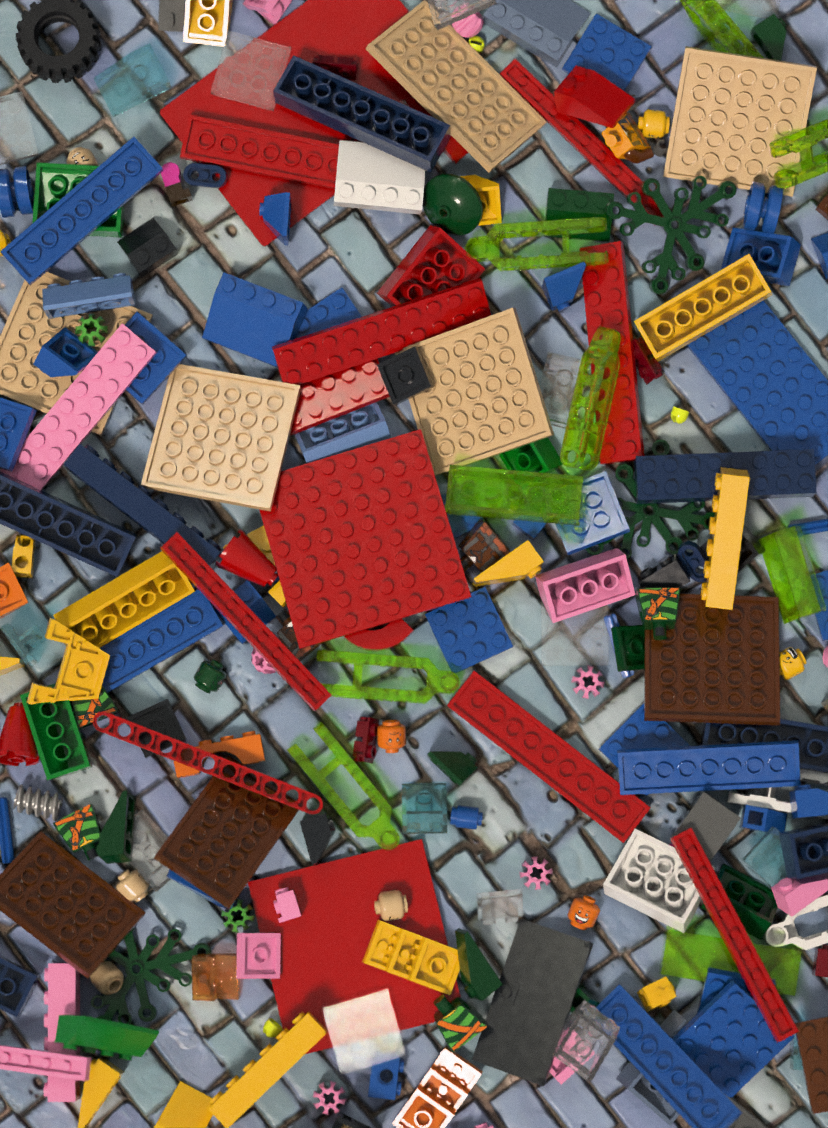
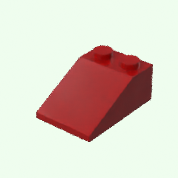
[554,66,635,128]

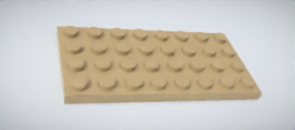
[366,0,547,173]

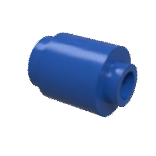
[450,805,483,830]

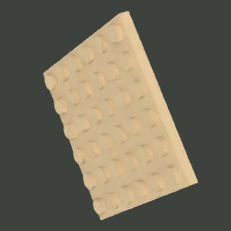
[663,46,817,197]
[0,272,153,436]
[395,308,554,477]
[141,364,301,511]

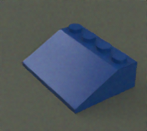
[202,272,308,368]

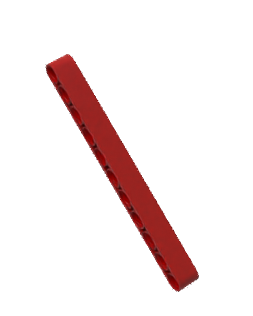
[93,712,323,815]

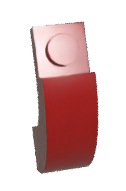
[344,619,414,651]

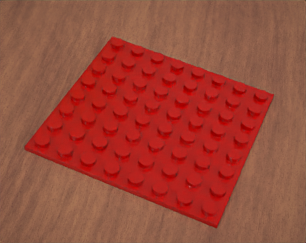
[259,429,472,649]
[248,839,461,1054]

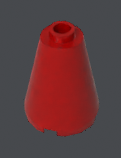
[215,529,278,587]
[0,703,39,766]

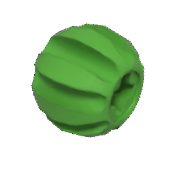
[75,314,108,346]
[221,899,255,933]

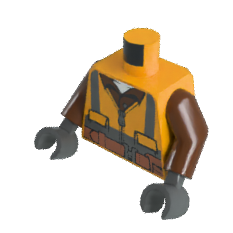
[601,95,668,164]

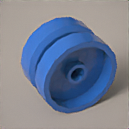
[0,166,34,218]
[743,181,783,234]

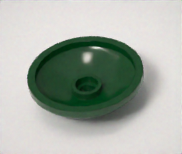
[422,174,483,236]

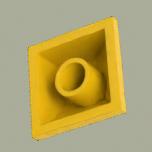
[460,175,502,226]

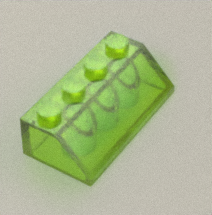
[758,526,827,624]

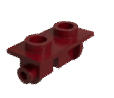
[313,54,357,80]
[633,337,663,385]
[352,717,379,764]

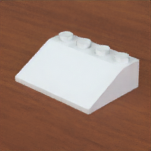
[333,140,425,215]
[603,829,715,933]

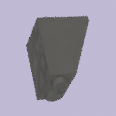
[672,791,741,862]

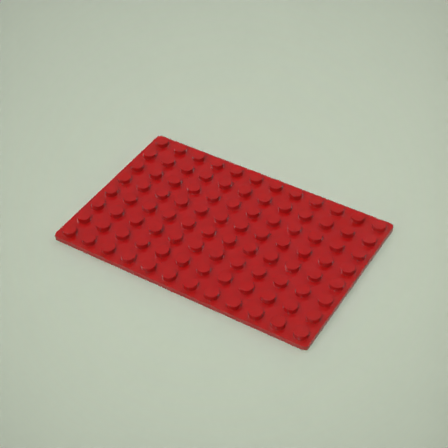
[160,0,434,247]

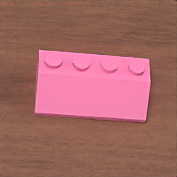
[535,548,635,623]

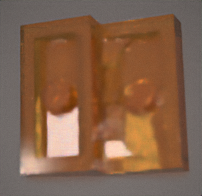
[192,953,240,1001]

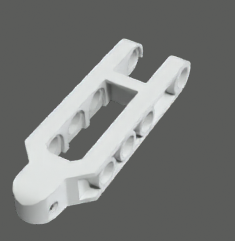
[727,769,828,820]
[764,894,828,950]

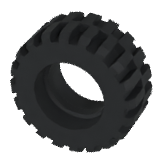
[16,0,102,83]

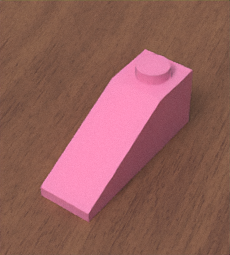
[771,872,828,917]

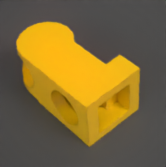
[11,535,35,579]

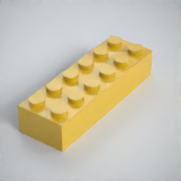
[634,254,772,362]
[701,467,750,610]
[53,551,195,648]
[208,1012,328,1128]

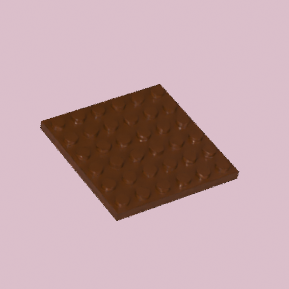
[644,594,780,725]

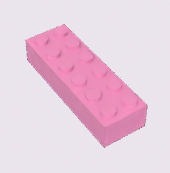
[44,963,80,1102]

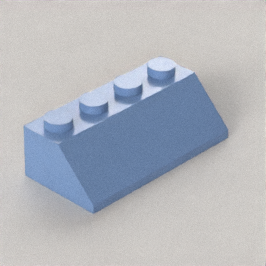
[42,273,136,319]
[295,402,391,464]

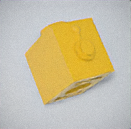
[637,976,677,1013]

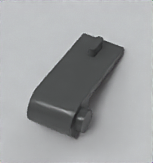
[158,0,186,32]

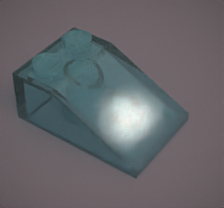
[93,43,171,117]

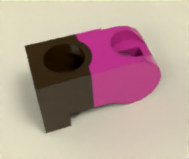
[161,162,192,207]

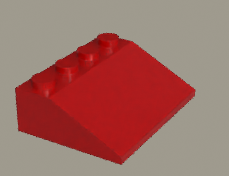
[377,225,485,307]

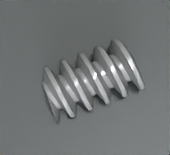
[13,784,63,821]

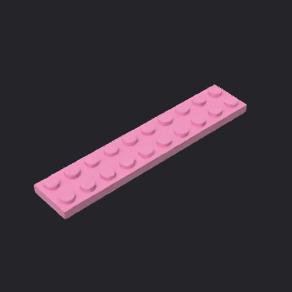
[0,323,157,490]

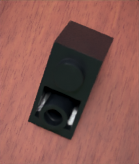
[638,554,690,588]

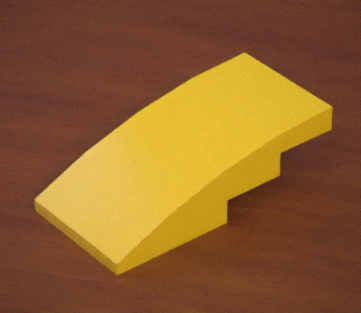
[362,920,460,995]

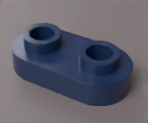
[183,163,228,188]
[678,541,708,582]

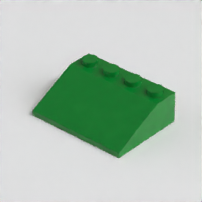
[32,162,124,238]

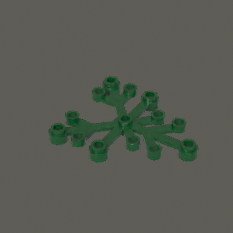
[605,176,736,294]
[586,440,715,559]
[91,927,212,1024]

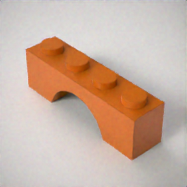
[174,731,266,778]

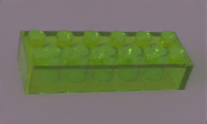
[445,465,584,526]
[659,929,802,996]

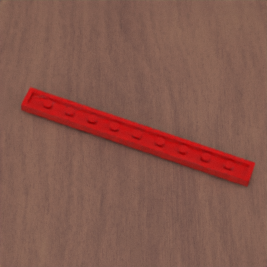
[500,59,671,226]
[160,532,331,711]
[670,828,799,1043]

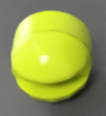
[468,36,485,53]
[670,406,689,424]
[263,1018,283,1038]

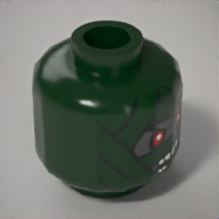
[194,659,227,694]

